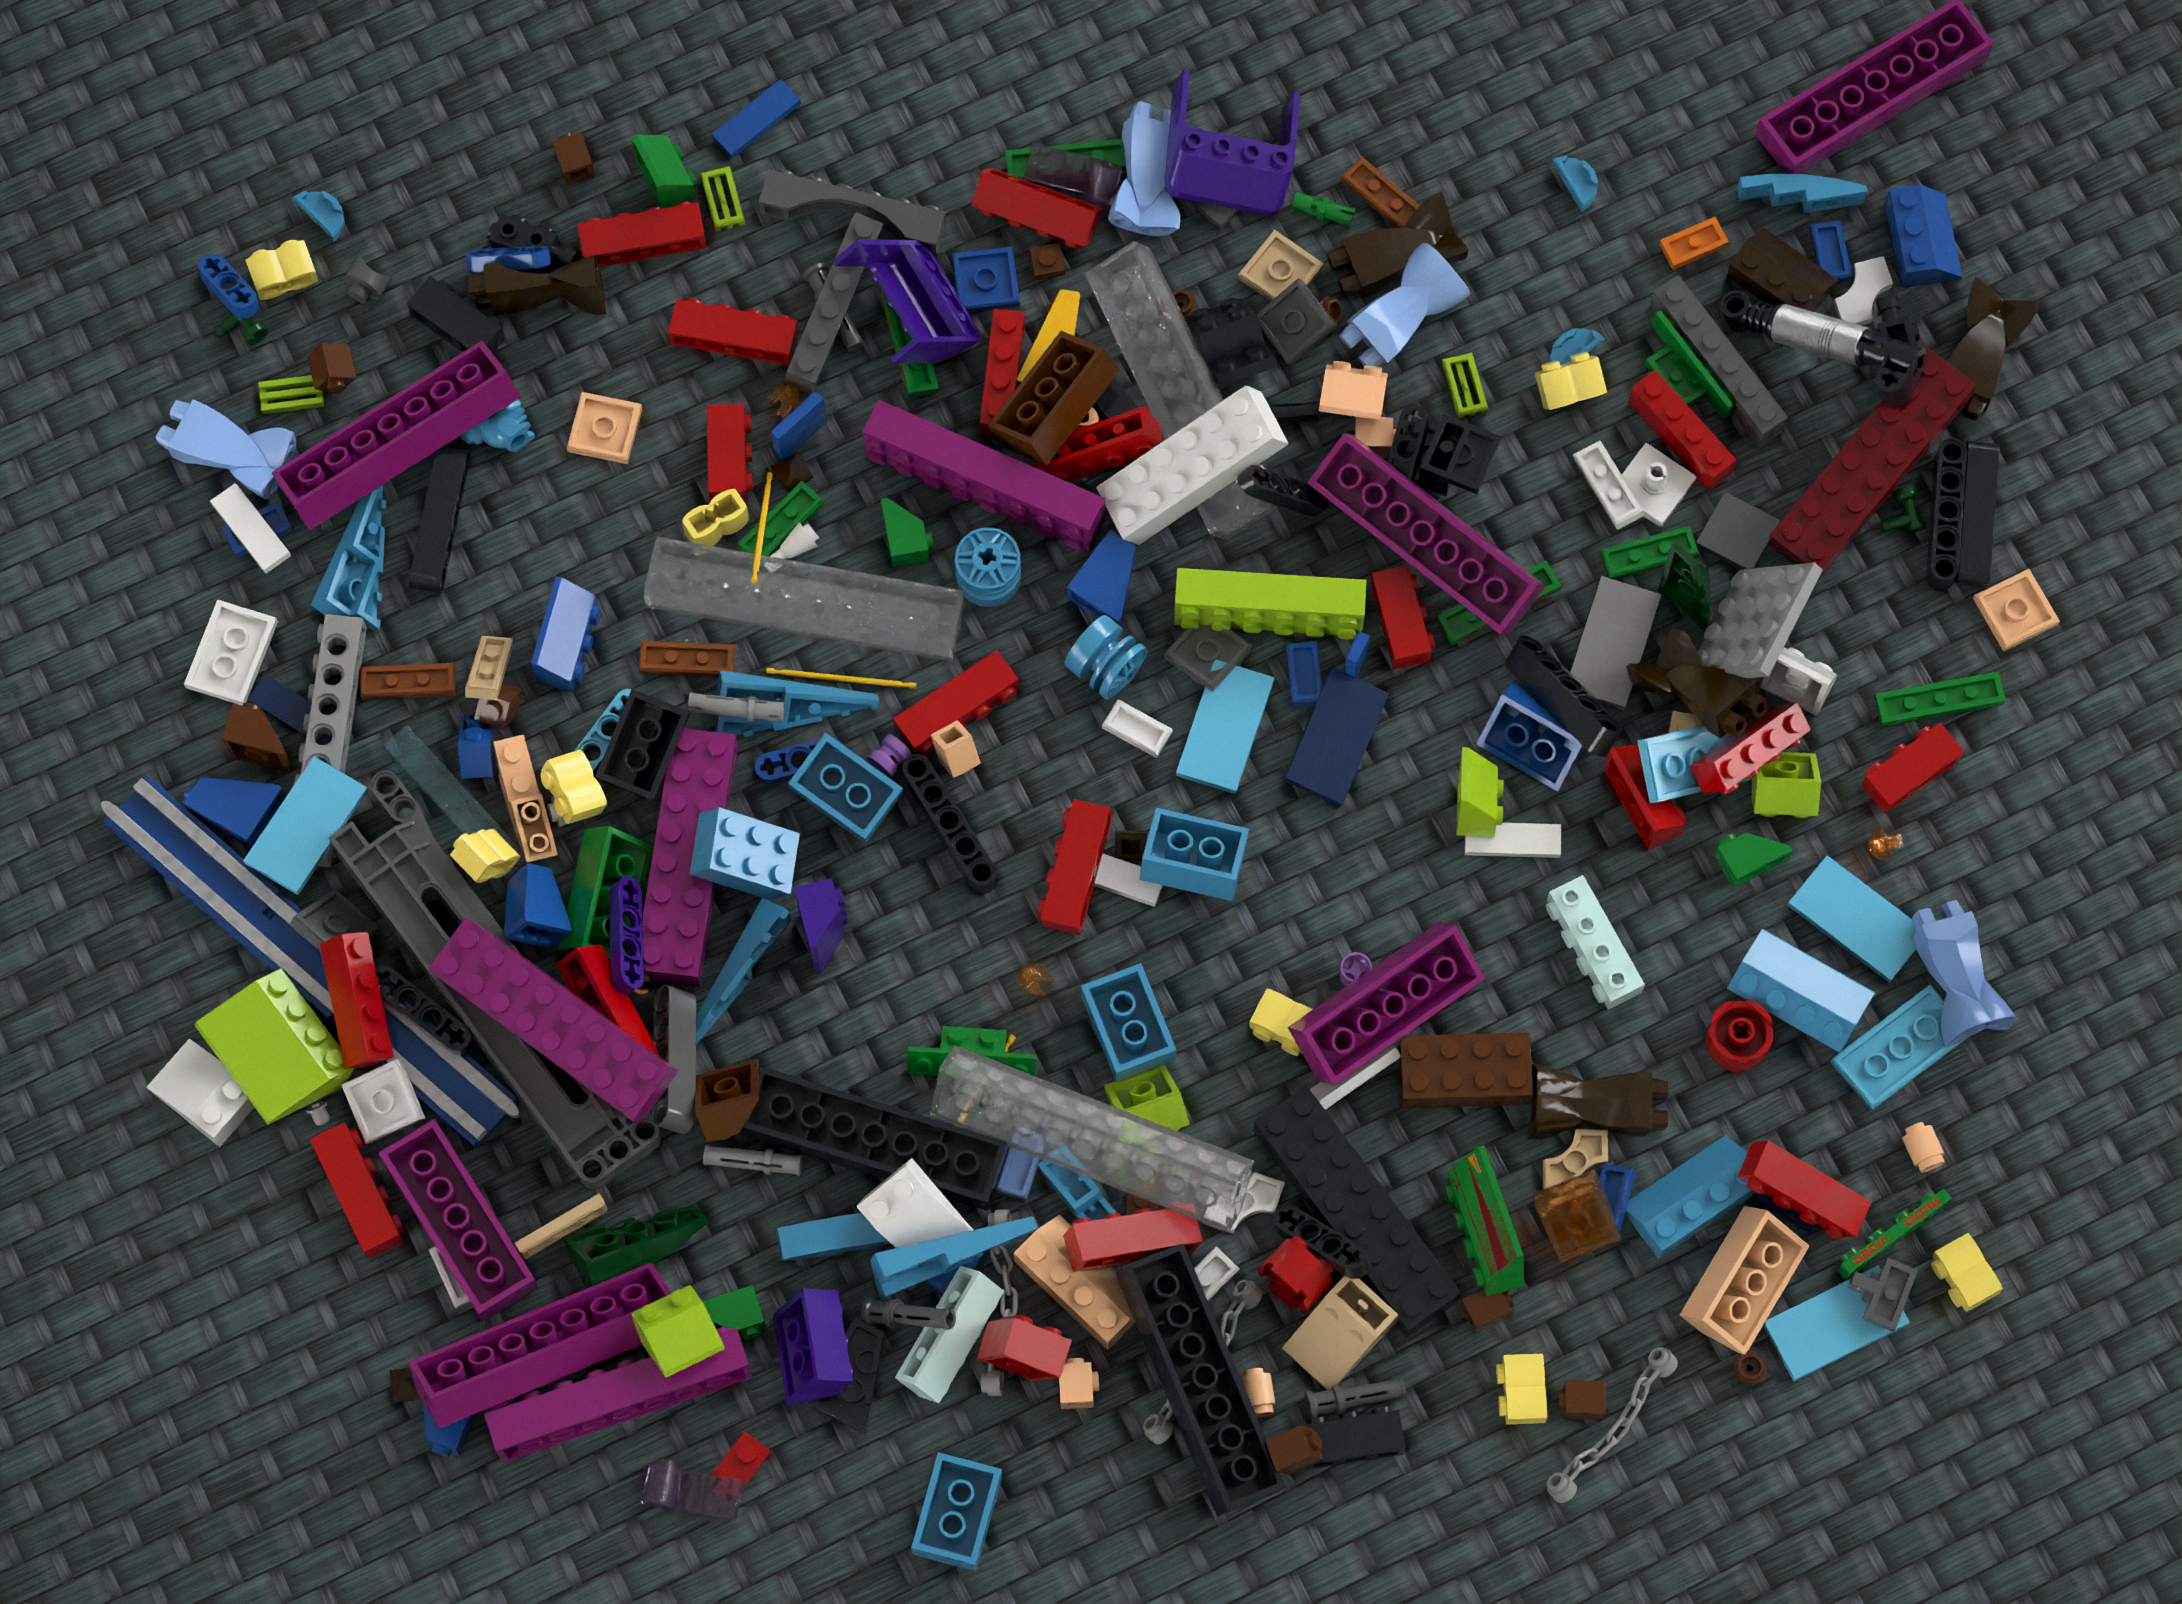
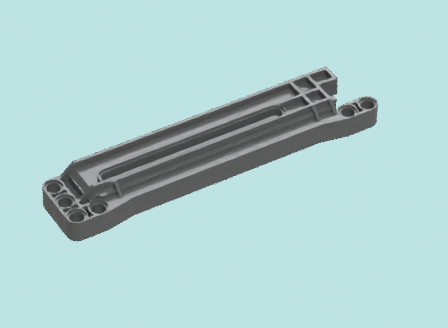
[328,771,662,1190]

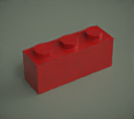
[707,404,753,502]
[1370,565,1436,670]
[1862,723,1964,814]

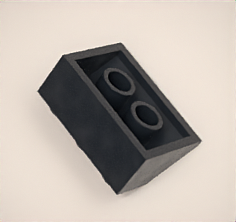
[595,689,690,801]

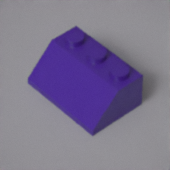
[794,878,848,974]
[773,1288,853,1406]

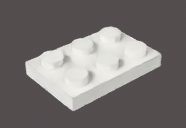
[184,600,278,705]

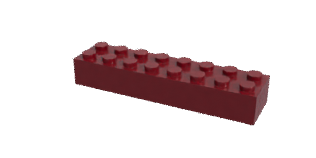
[1768,347,1976,582]

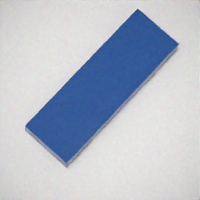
[711,79,801,159]

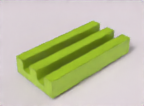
[700,166,745,232]
[1442,353,1488,419]
[258,375,324,414]

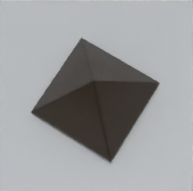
[771,451,813,492]
[1115,830,1147,860]
[390,1368,421,1403]

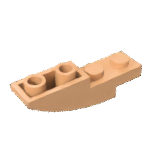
[492,734,558,863]

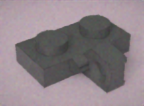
[1848,1258,1918,1332]

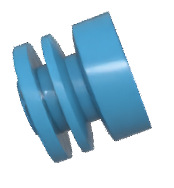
[955,527,1021,607]
[1065,615,1148,700]

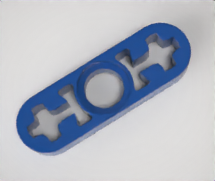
[465,246,551,272]
[198,254,259,318]
[755,738,843,784]

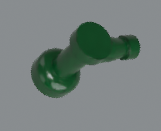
[214,299,269,345]
[1881,485,1925,534]

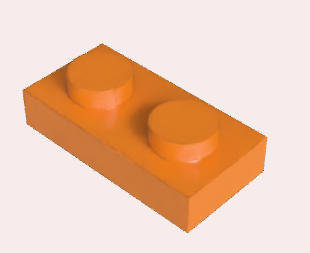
[1659,217,1729,270]

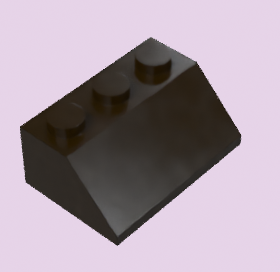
[1727,228,1838,312]

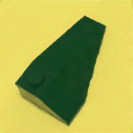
[564,1205,708,1288]

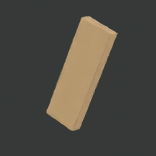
[465,636,513,700]
[515,1193,608,1260]

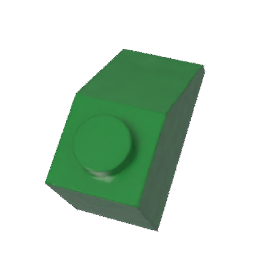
[881,498,934,567]
[1714,832,1792,888]
[702,1285,766,1340]

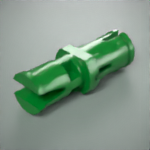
[1292,191,1356,227]

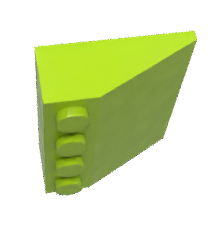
[194,968,354,1125]

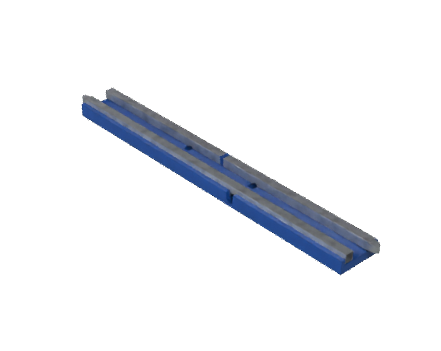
[101,775,520,1150]

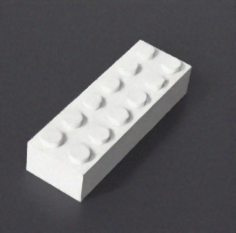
[1096,385,1289,545]

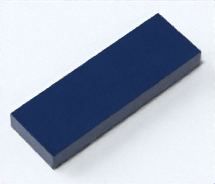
[248,674,332,745]

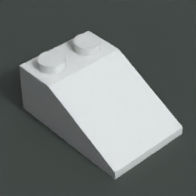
[1761,647,1838,716]
[147,1039,255,1147]
[857,1158,973,1248]

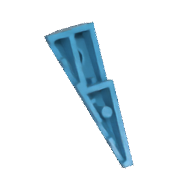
[311,485,386,630]
[715,670,879,737]
[696,898,792,1045]
[870,1216,1038,1301]

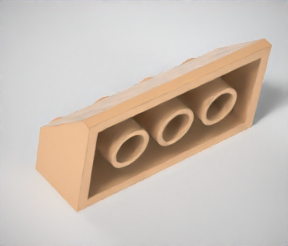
[1680,1206,1809,1355]
[1014,1215,1135,1350]

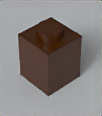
[552,132,595,186]
[307,343,356,394]
[474,681,523,730]
[1460,1288,1513,1334]
[1557,1380,1606,1420]
[1266,1425,1323,1474]

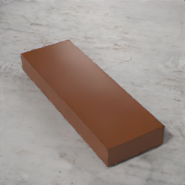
[1341,156,1420,228]
[639,640,736,677]
[360,663,456,700]

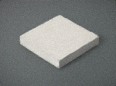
[342,1059,425,1144]

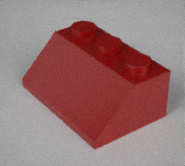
[1604,744,1686,851]

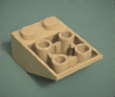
[1282,1276,1398,1390]

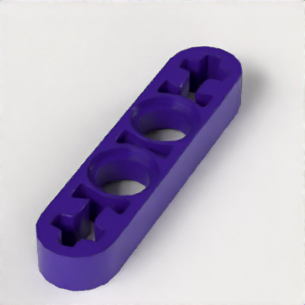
[609,876,644,994]

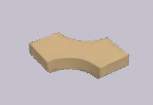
[1542,1129,1608,1195]

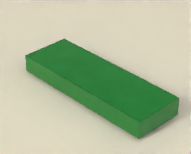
[737,481,824,568]
[1600,526,1699,580]

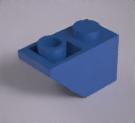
[458,713,495,779]

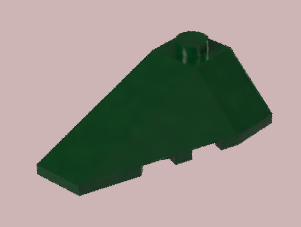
[1658,542,1711,631]

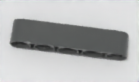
[652,984,696,1134]

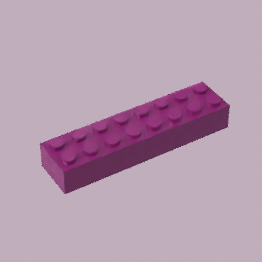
[1755,0,1994,174]
[271,340,520,530]
[862,400,1105,552]
[1307,433,1546,636]
[643,728,738,987]
[428,917,679,1124]
[408,1262,672,1429]
[484,1327,753,1463]

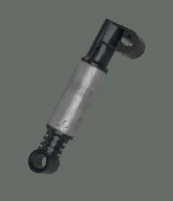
[1720,290,1927,407]

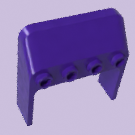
[1164,69,1300,216]
[832,239,980,364]

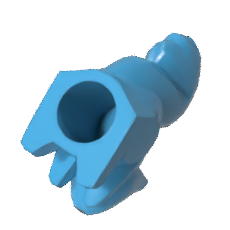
[460,399,535,453]

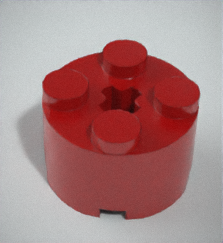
[1705,1000,1773,1073]
[1258,1235,1333,1313]

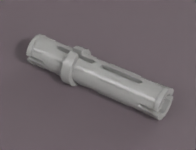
[688,693,785,722]
[703,1144,803,1176]

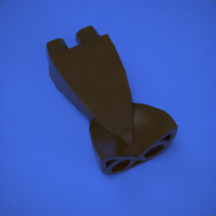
[1327,192,1469,299]
[468,255,607,315]
[1948,277,2040,421]
[1626,625,1767,739]
[1528,1064,1668,1139]

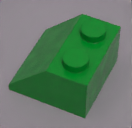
[632,135,697,209]

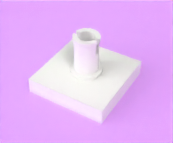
[1622,443,1697,528]

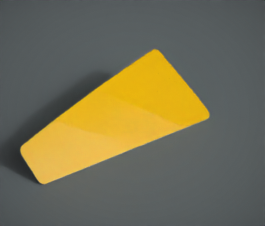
[1017,289,1080,382]

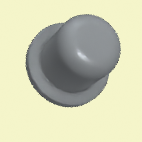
[306,1101,330,1126]

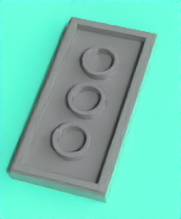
[1570,576,1662,711]

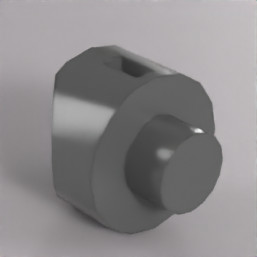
[344,256,392,303]

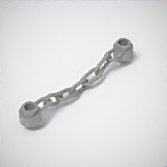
[981,1210,1018,1396]
[1143,1280,1263,1444]
[1547,1347,1678,1503]

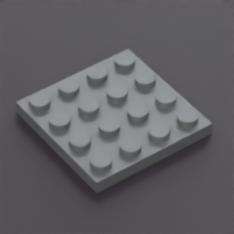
[1697,563,1823,678]

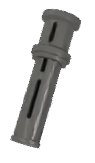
[802,262,865,353]
[861,1297,956,1330]
[1304,1378,1406,1419]

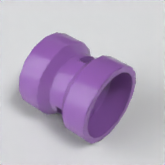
[867,734,912,778]
[1339,952,1372,988]

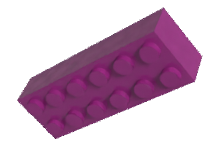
[1287,922,1485,1085]
[379,1119,538,1323]

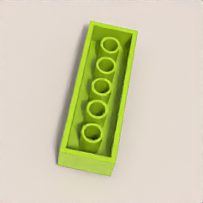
[1174,568,1367,639]

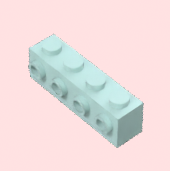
[1546,875,1645,1010]
[895,1266,1004,1403]

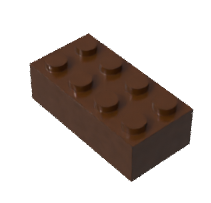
[988,331,1120,466]
[1399,1032,1533,1108]

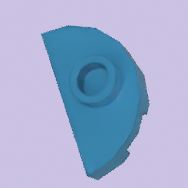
[1552,155,1598,212]
[292,191,345,242]
[1550,328,1605,365]

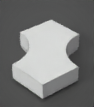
[1833,256,1893,326]
[1202,1172,1285,1234]

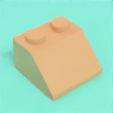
[1319,361,1388,420]

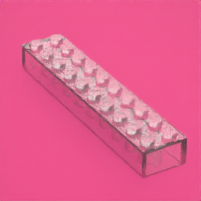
[1085,241,1277,540]
[643,537,965,661]
[930,1045,1255,1232]

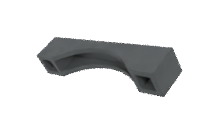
[758,169,946,257]
[784,212,883,395]
[1650,275,1788,447]

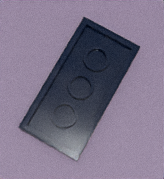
[1283,667,1389,806]

